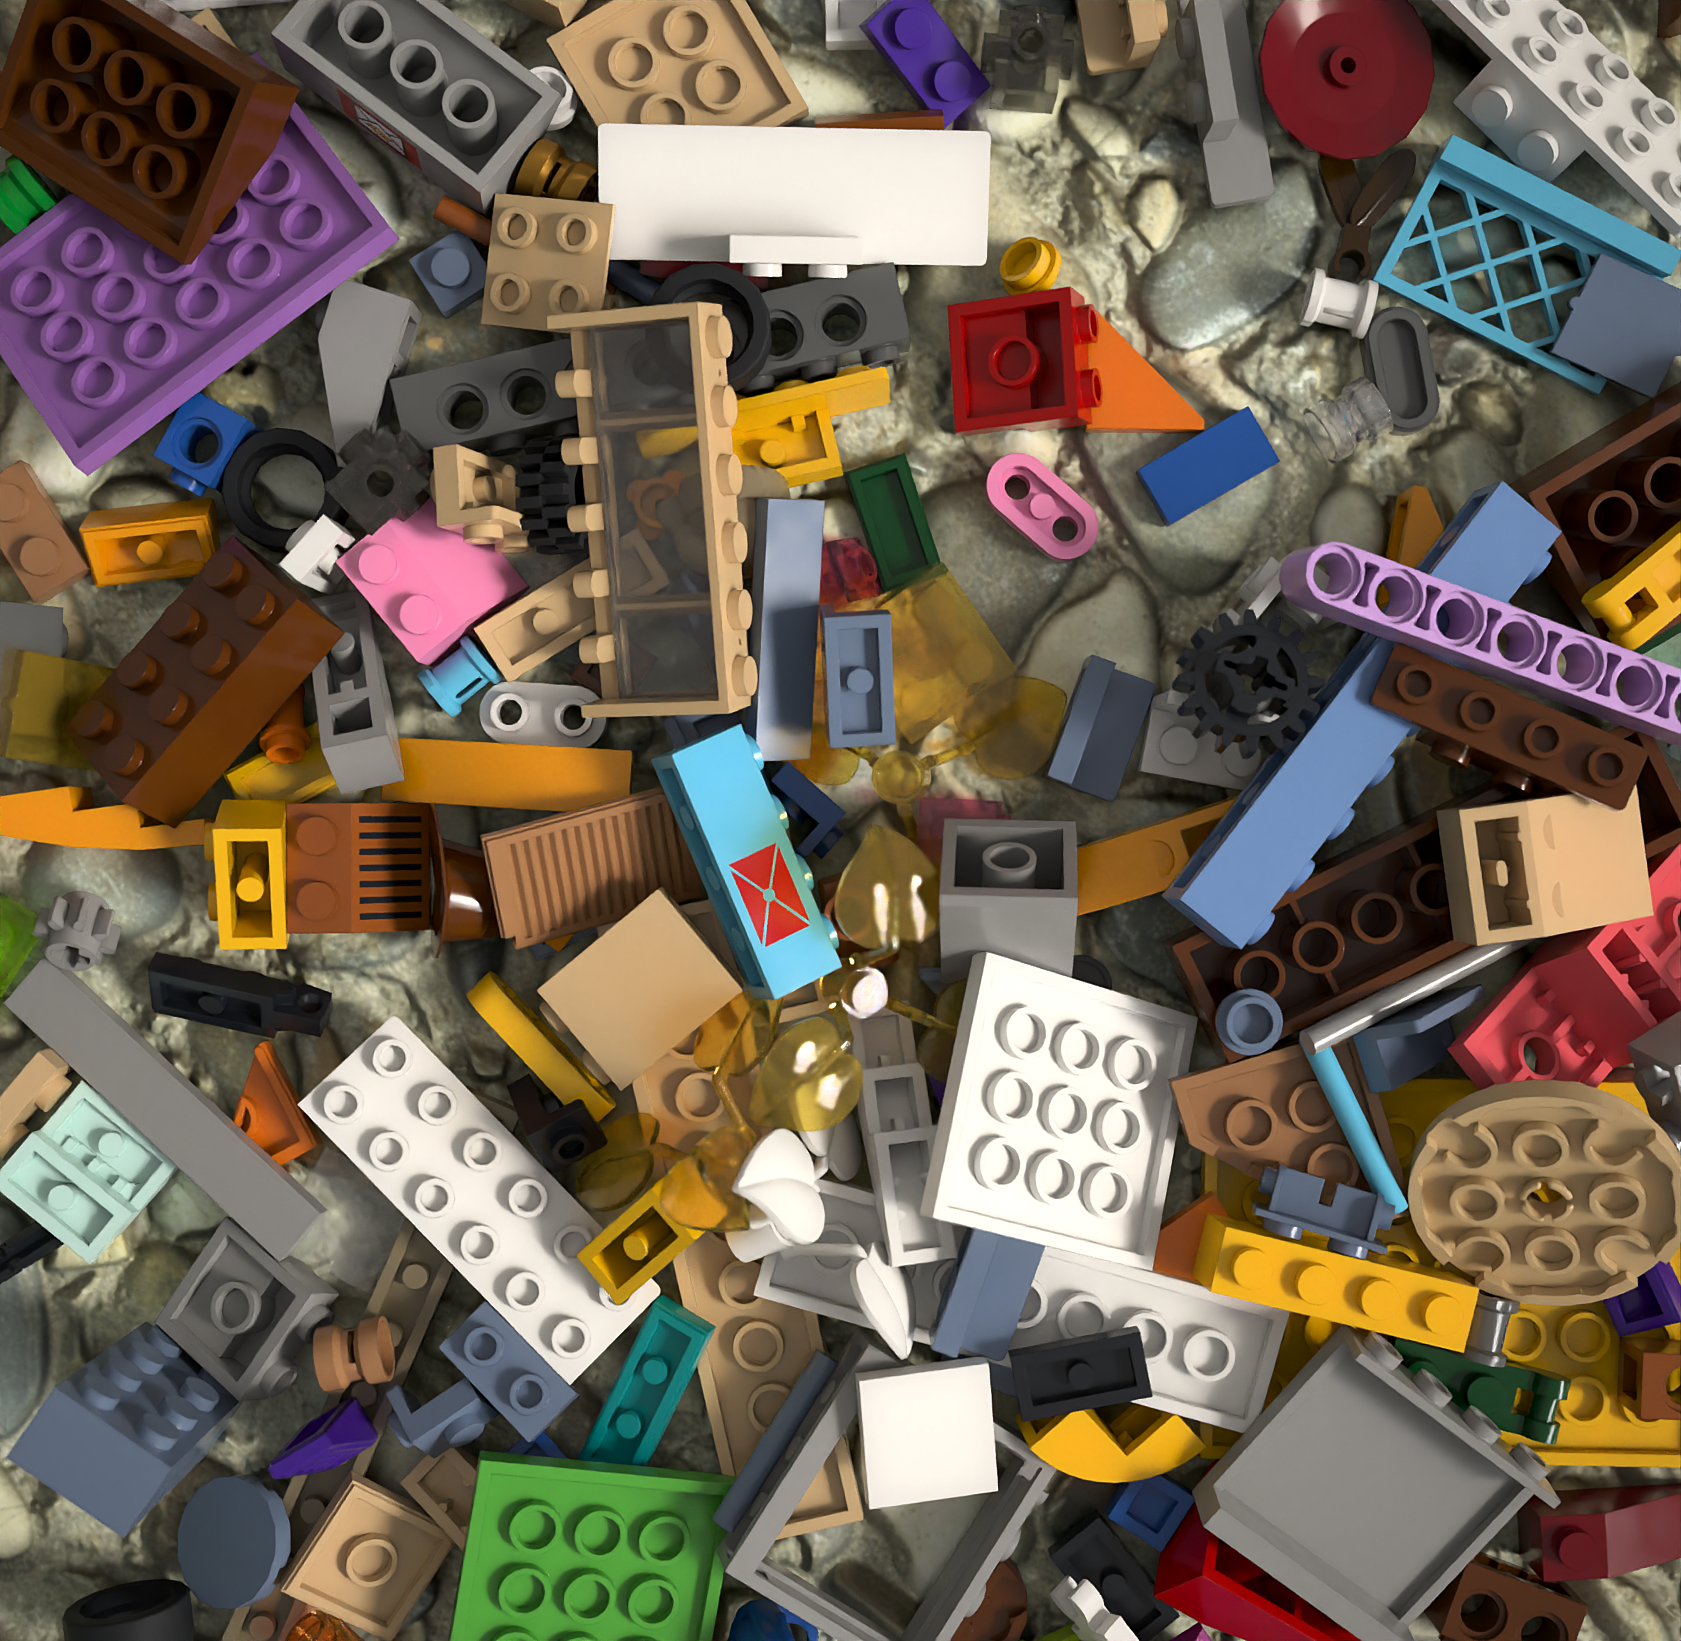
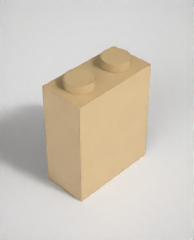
[537,886,745,1091]

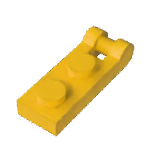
[1581,520,1681,651]

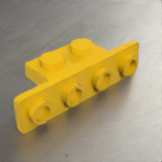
[635,366,891,488]

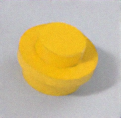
[999,237,1061,295]

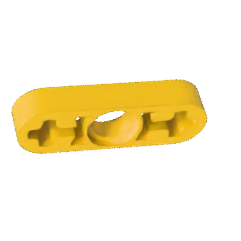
[466,971,616,1122]

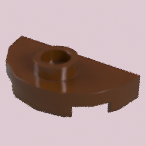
[951,1557,1028,1641]

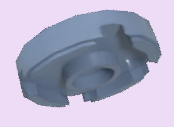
[177,1474,291,1609]

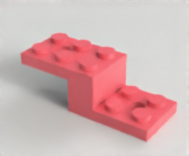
[1447,842,1681,1091]

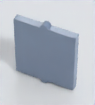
[1549,253,1681,399]

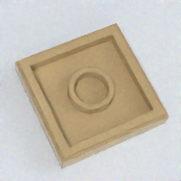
[279,1470,455,1641]

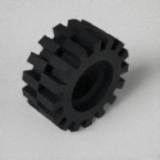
[515,435,590,555]

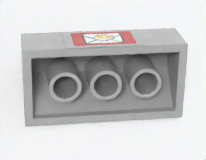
[271,0,561,218]

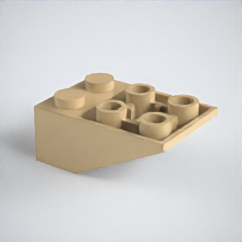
[1437,784,1654,946]

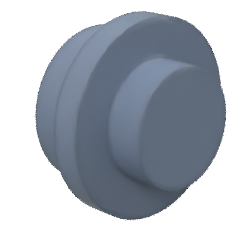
[1215,988,1283,1055]

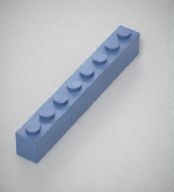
[1161,481,1562,949]

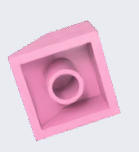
[335,497,531,668]

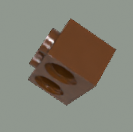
[1424,1552,1589,1641]

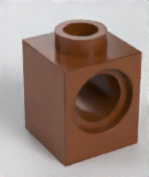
[1617,1337,1681,1420]

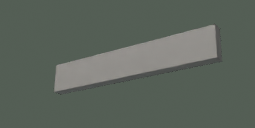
[4,956,328,1261]

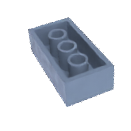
[6,1321,243,1538]

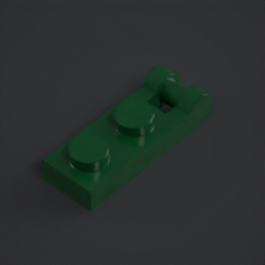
[1388,1335,1571,1445]

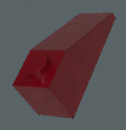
[1517,1483,1681,1582]

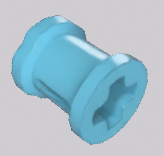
[418,634,504,717]

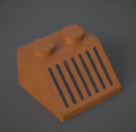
[286,803,432,934]

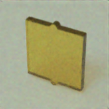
[0,649,116,771]

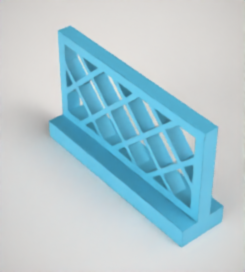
[1371,134,1681,395]

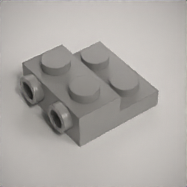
[154,1217,339,1401]

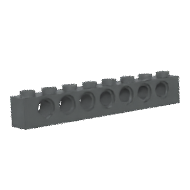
[389,262,911,471]

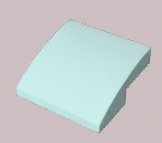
[0,1080,179,1264]

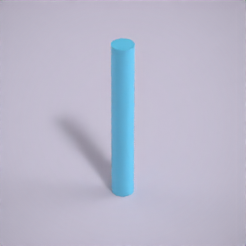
[1298,1037,1408,1215]

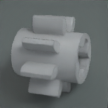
[33,891,122,971]

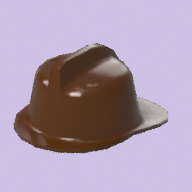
[428,803,499,958]

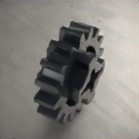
[1172,609,1325,759]

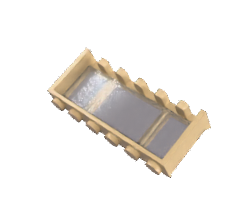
[546,302,758,718]

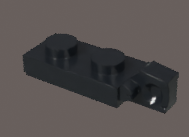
[148,952,332,1039]

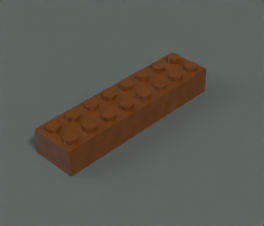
[1161,721,1681,1064]

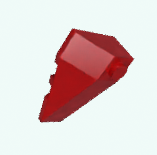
[1153,1459,1361,1641]

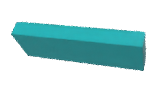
[577,1295,716,1467]

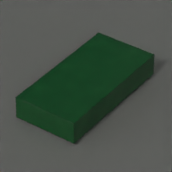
[844,452,944,595]

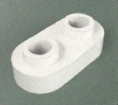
[479,681,609,748]

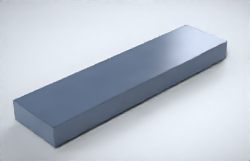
[745,497,825,761]

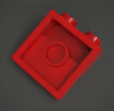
[947,286,1103,436]

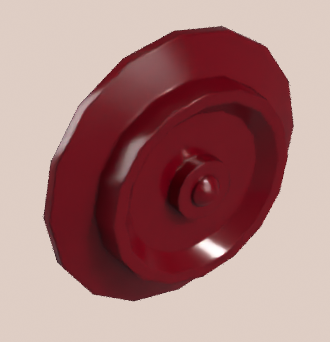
[1258,0,1435,161]

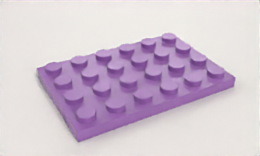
[0,52,399,476]

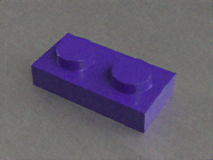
[859,0,991,129]

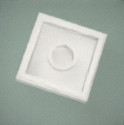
[855,1356,998,1510]

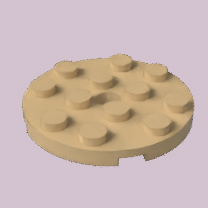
[1408,1080,1681,1306]

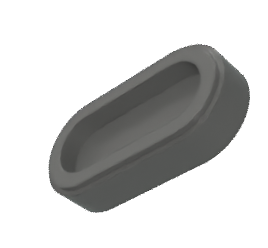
[1359,306,1440,436]

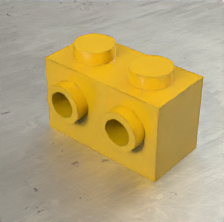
[204,800,290,950]

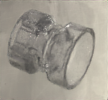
[1303,376,1393,465]

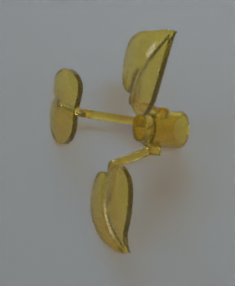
[789,676,1067,950]
[749,824,968,1132]
[574,990,784,1232]

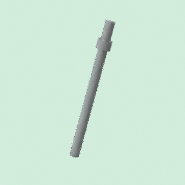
[1299,937,1542,1055]

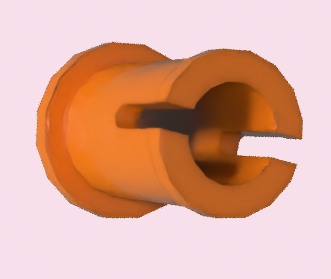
[259,683,312,764]

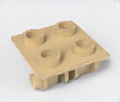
[480,193,620,334]

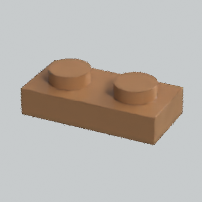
[0,460,92,604]

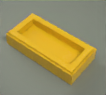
[223,721,337,803]

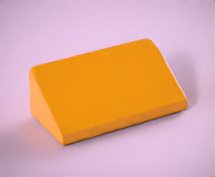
[79,498,221,587]

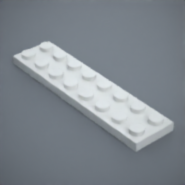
[753,1175,1290,1433]

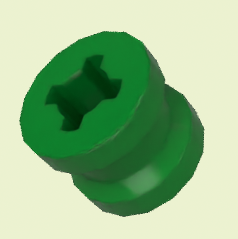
[0,154,59,235]

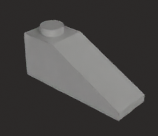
[315,280,424,495]
[311,589,405,794]

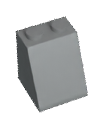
[939,818,1078,985]

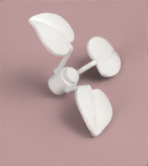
[724,1075,916,1360]

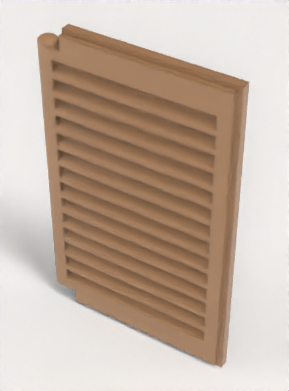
[480,786,703,950]

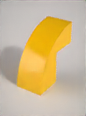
[1014,1403,1207,1483]

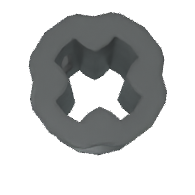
[1446,1289,1521,1367]

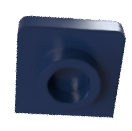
[771,762,847,859]

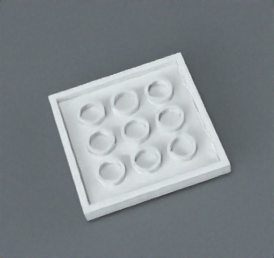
[919,952,1198,1271]

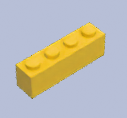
[1192,1212,1480,1353]

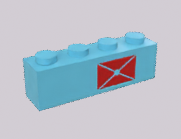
[651,724,842,1000]

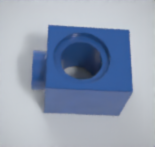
[153,392,264,497]

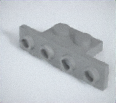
[1175,0,1274,209]

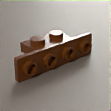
[1369,643,1648,812]

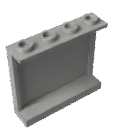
[1192,1324,1561,1641]

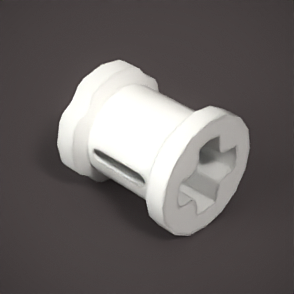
[1299,268,1379,339]

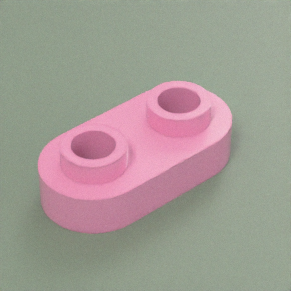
[985,453,1099,562]

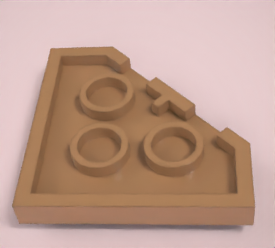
[1167,1036,1410,1219]

